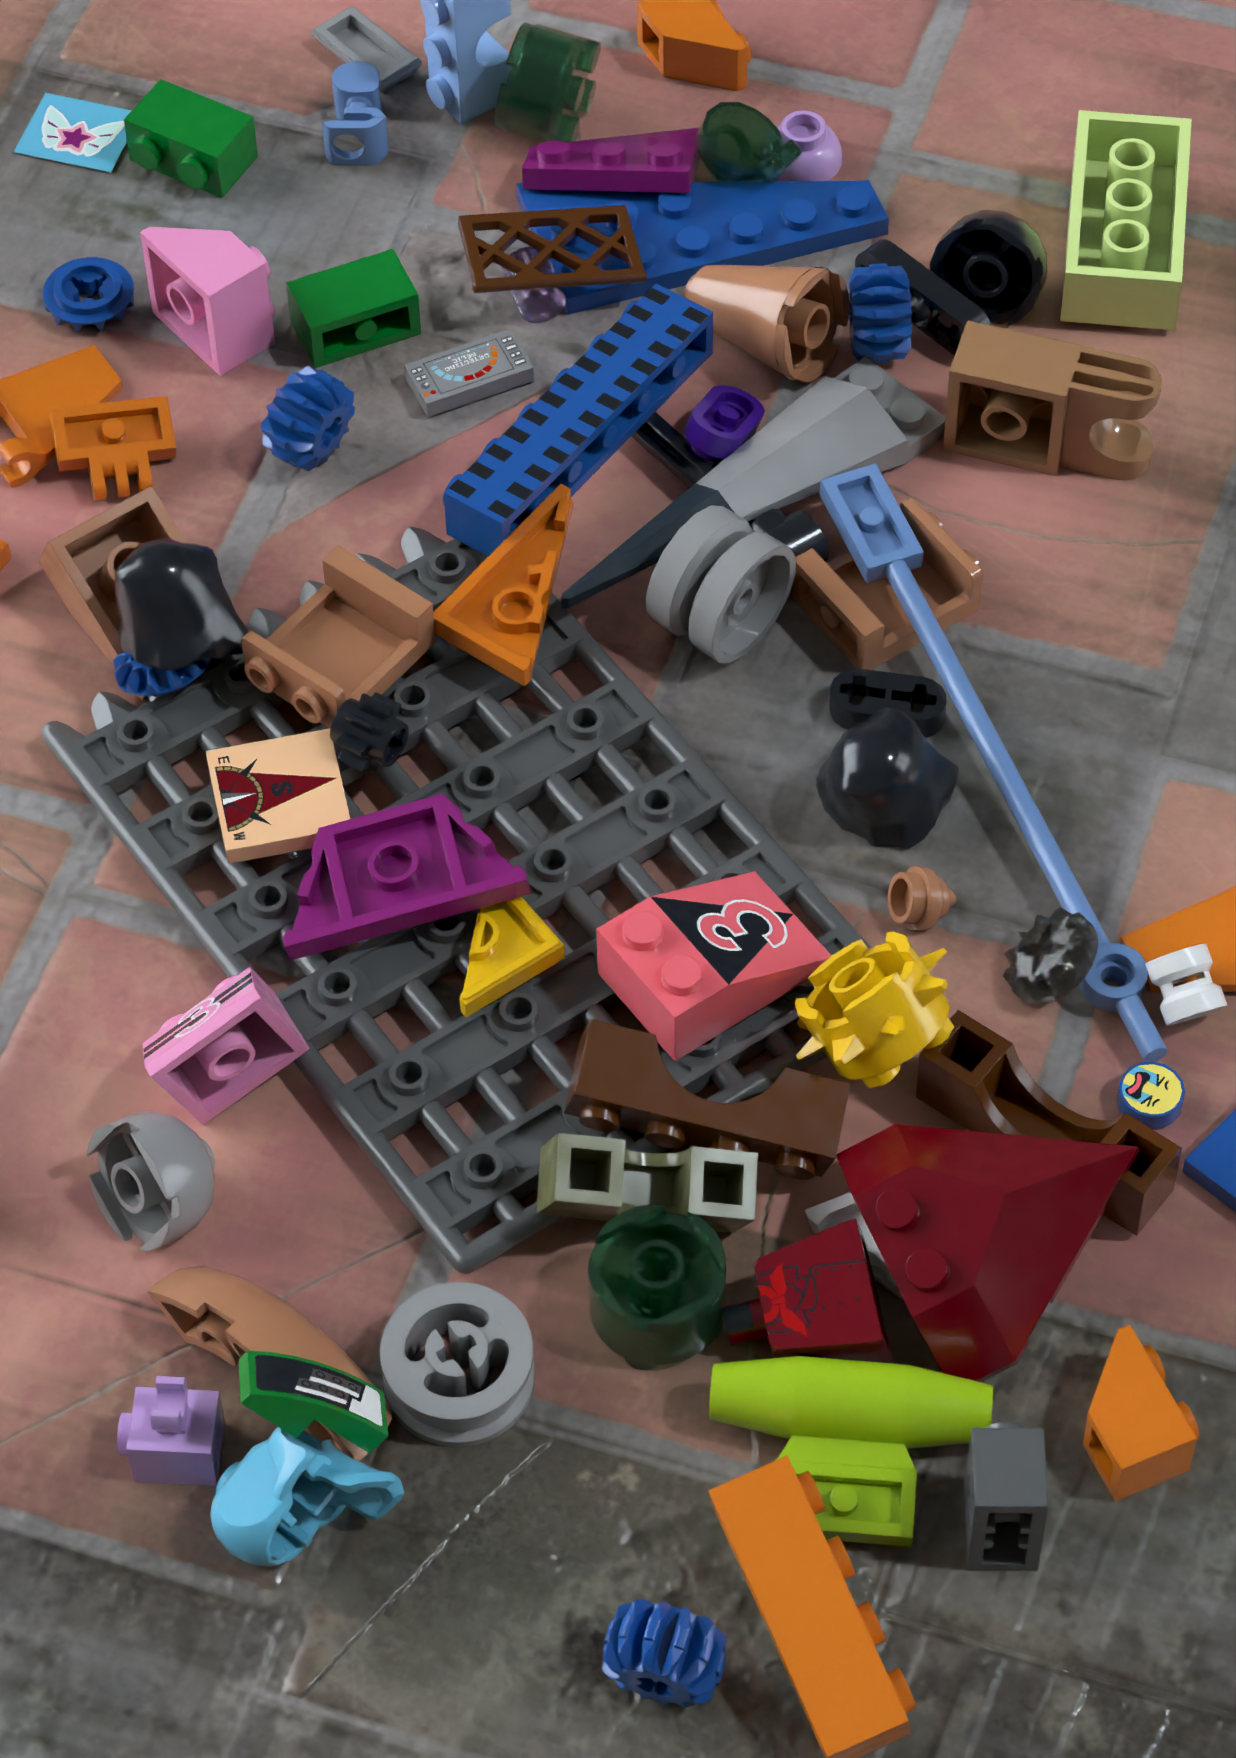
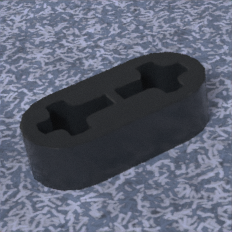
[829,669,947,738]

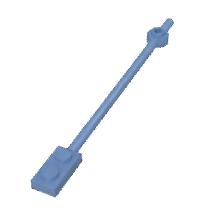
[819,463,1168,1062]

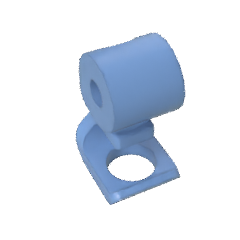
[322,61,389,166]

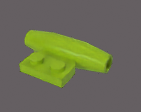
[709,1356,993,1547]

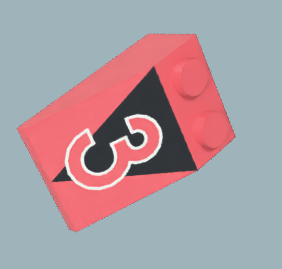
[596,871,832,1061]

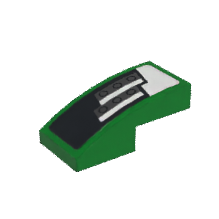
[239,1351,388,1454]

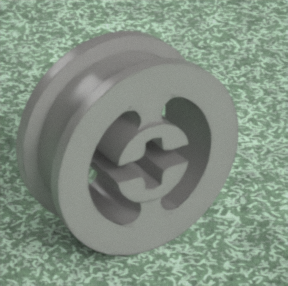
[380,1282,535,1447]

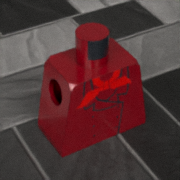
[722,1219,893,1363]

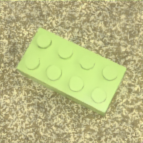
[1060,110,1192,330]

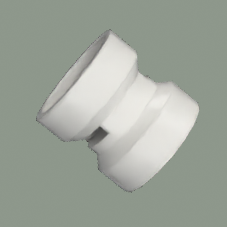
[1145,944,1228,1026]

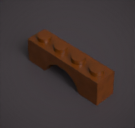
[916,1010,1182,1236]
[564,1019,850,1180]

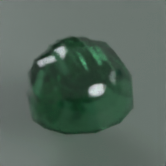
[696,102,802,183]

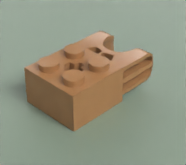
[943,320,1162,481]

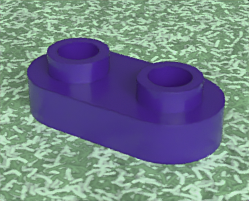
[684,385,765,462]

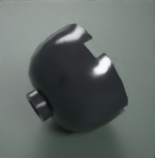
[930,210,1047,326]

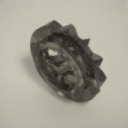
[1002,907,1098,1005]

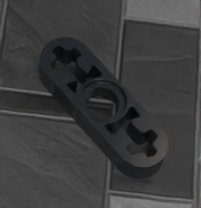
[855,239,992,356]

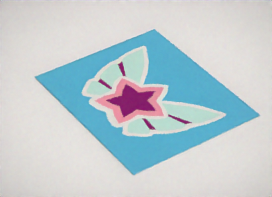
[13,93,132,173]

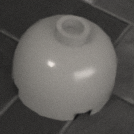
[87,1111,215,1252]

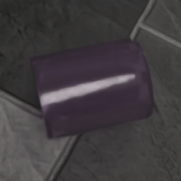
[502,246,566,323]

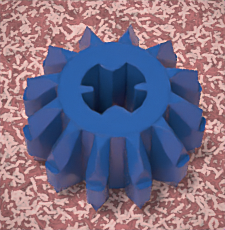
[848,263,912,363]
[261,366,355,471]
[602,1599,727,1707]

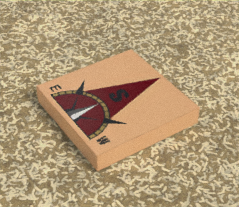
[206,728,350,864]

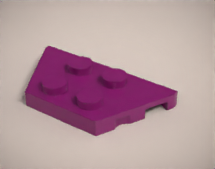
[283,793,532,961]

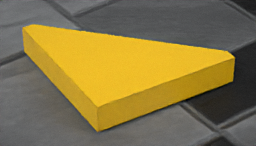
[459,897,565,1018]

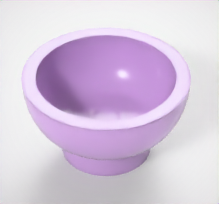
[763,110,843,181]

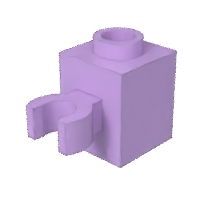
[117,1376,226,1486]

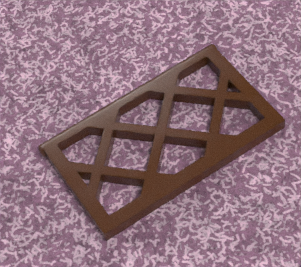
[458,205,647,293]

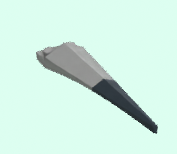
[561,357,946,609]

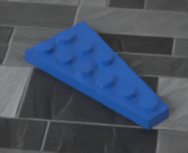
[516,180,889,315]

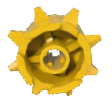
[795,931,954,1088]

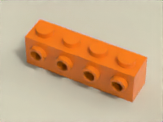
[708,1455,917,1758]

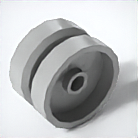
[646,505,796,663]

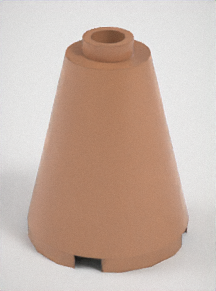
[684,265,849,382]

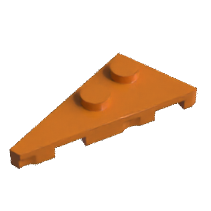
[434,484,573,687]

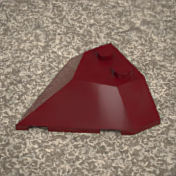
[836,1124,1140,1382]

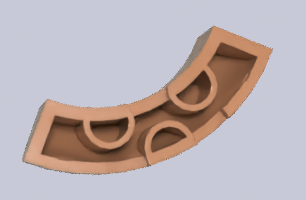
[147,1266,392,1462]

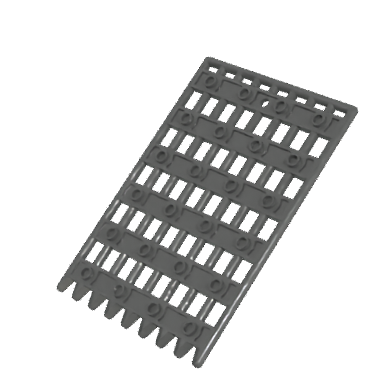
[41,527,871,1274]

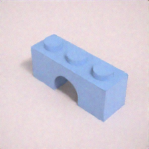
[420,0,515,125]

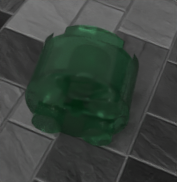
[495,22,601,142]
[588,1204,726,1370]

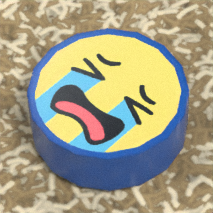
[1117,1061,1185,1129]

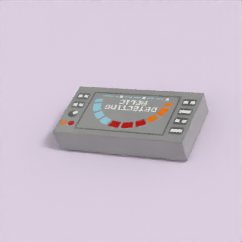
[404,329,534,418]

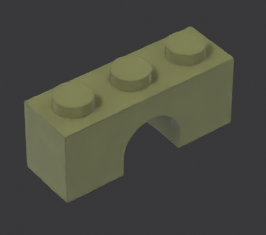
[537,1133,758,1233]

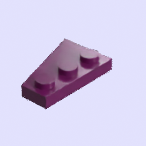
[522,127,703,193]

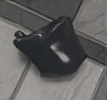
[115,538,249,671]
[816,707,959,848]

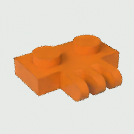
[50,396,177,501]

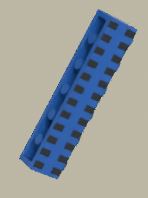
[443,284,713,556]

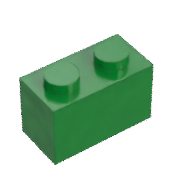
[124,79,258,198]
[286,249,421,368]

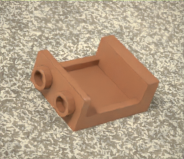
[791,497,984,670]
[241,545,436,728]

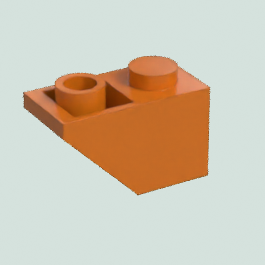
[637,0,751,91]
[1083,1324,1199,1502]

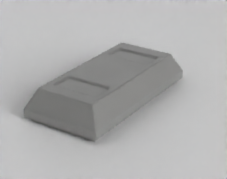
[311,6,422,93]

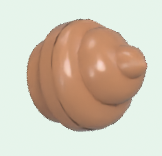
[887,866,957,930]

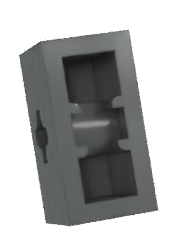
[963,1422,1048,1571]

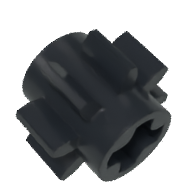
[330,692,409,773]

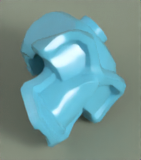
[210,1426,404,1567]

